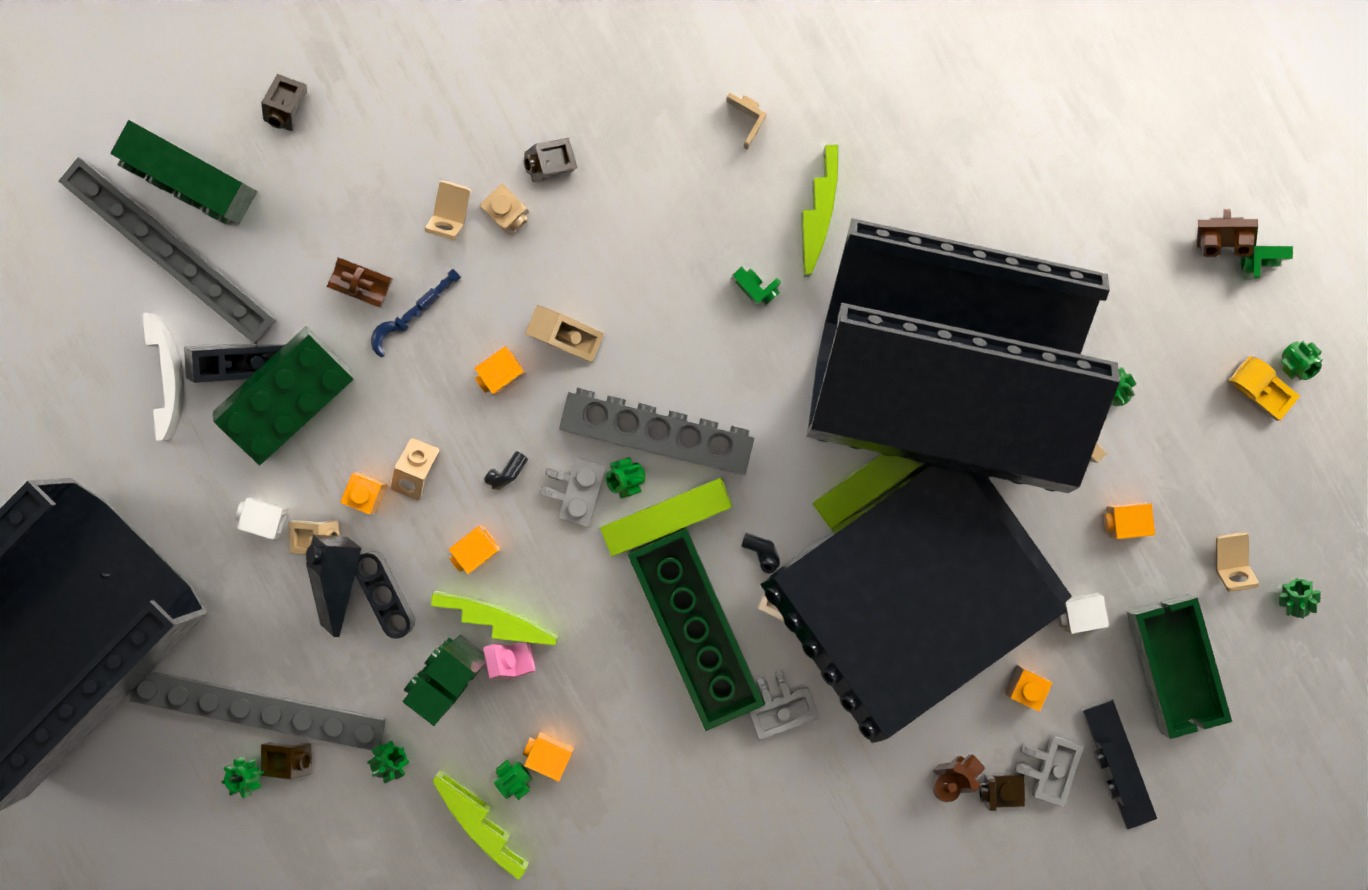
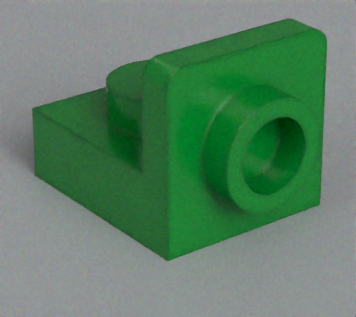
[1240,246,1293,280]
[731,266,781,306]

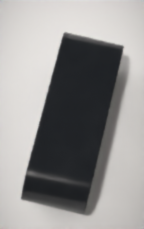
[355,551,415,639]

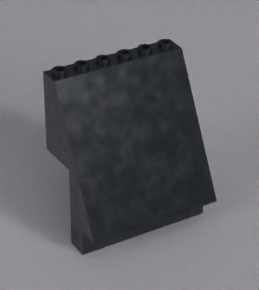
[760,463,1072,743]

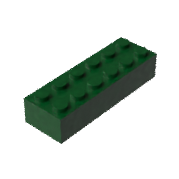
[627,527,765,731]

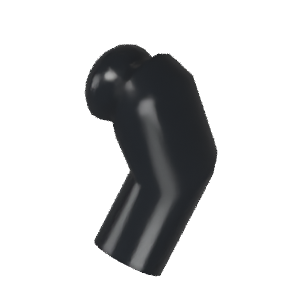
[484,451,528,490]
[741,532,780,574]

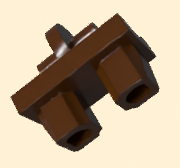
[1196,208,1258,257]
[326,257,393,308]
[932,754,986,802]

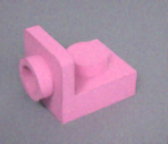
[483,642,535,680]

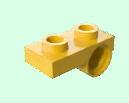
[1228,356,1300,421]

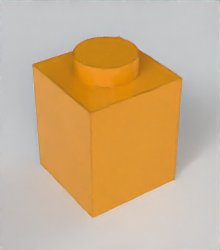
[474,346,526,395]
[340,472,388,515]
[1103,502,1155,539]
[448,525,501,574]
[1004,665,1053,712]
[522,732,574,782]

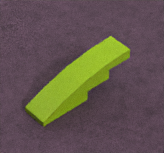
[801,144,838,277]
[812,453,923,529]
[600,478,733,557]
[431,591,558,645]
[433,770,529,880]

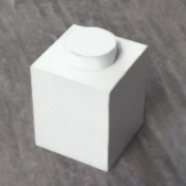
[236,497,290,540]
[1058,593,1109,634]

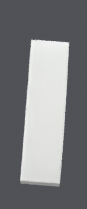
[142,313,184,441]

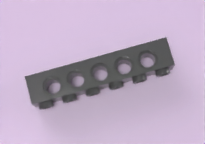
[559,388,755,475]

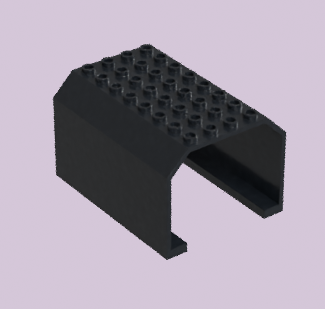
[806,218,1120,494]
[0,478,208,811]

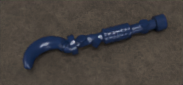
[371,269,461,357]

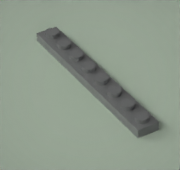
[58,157,276,344]
[130,671,386,750]

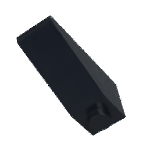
[184,344,286,383]
[306,534,361,637]

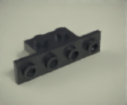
[1082,699,1157,830]

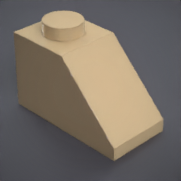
[525,305,604,362]

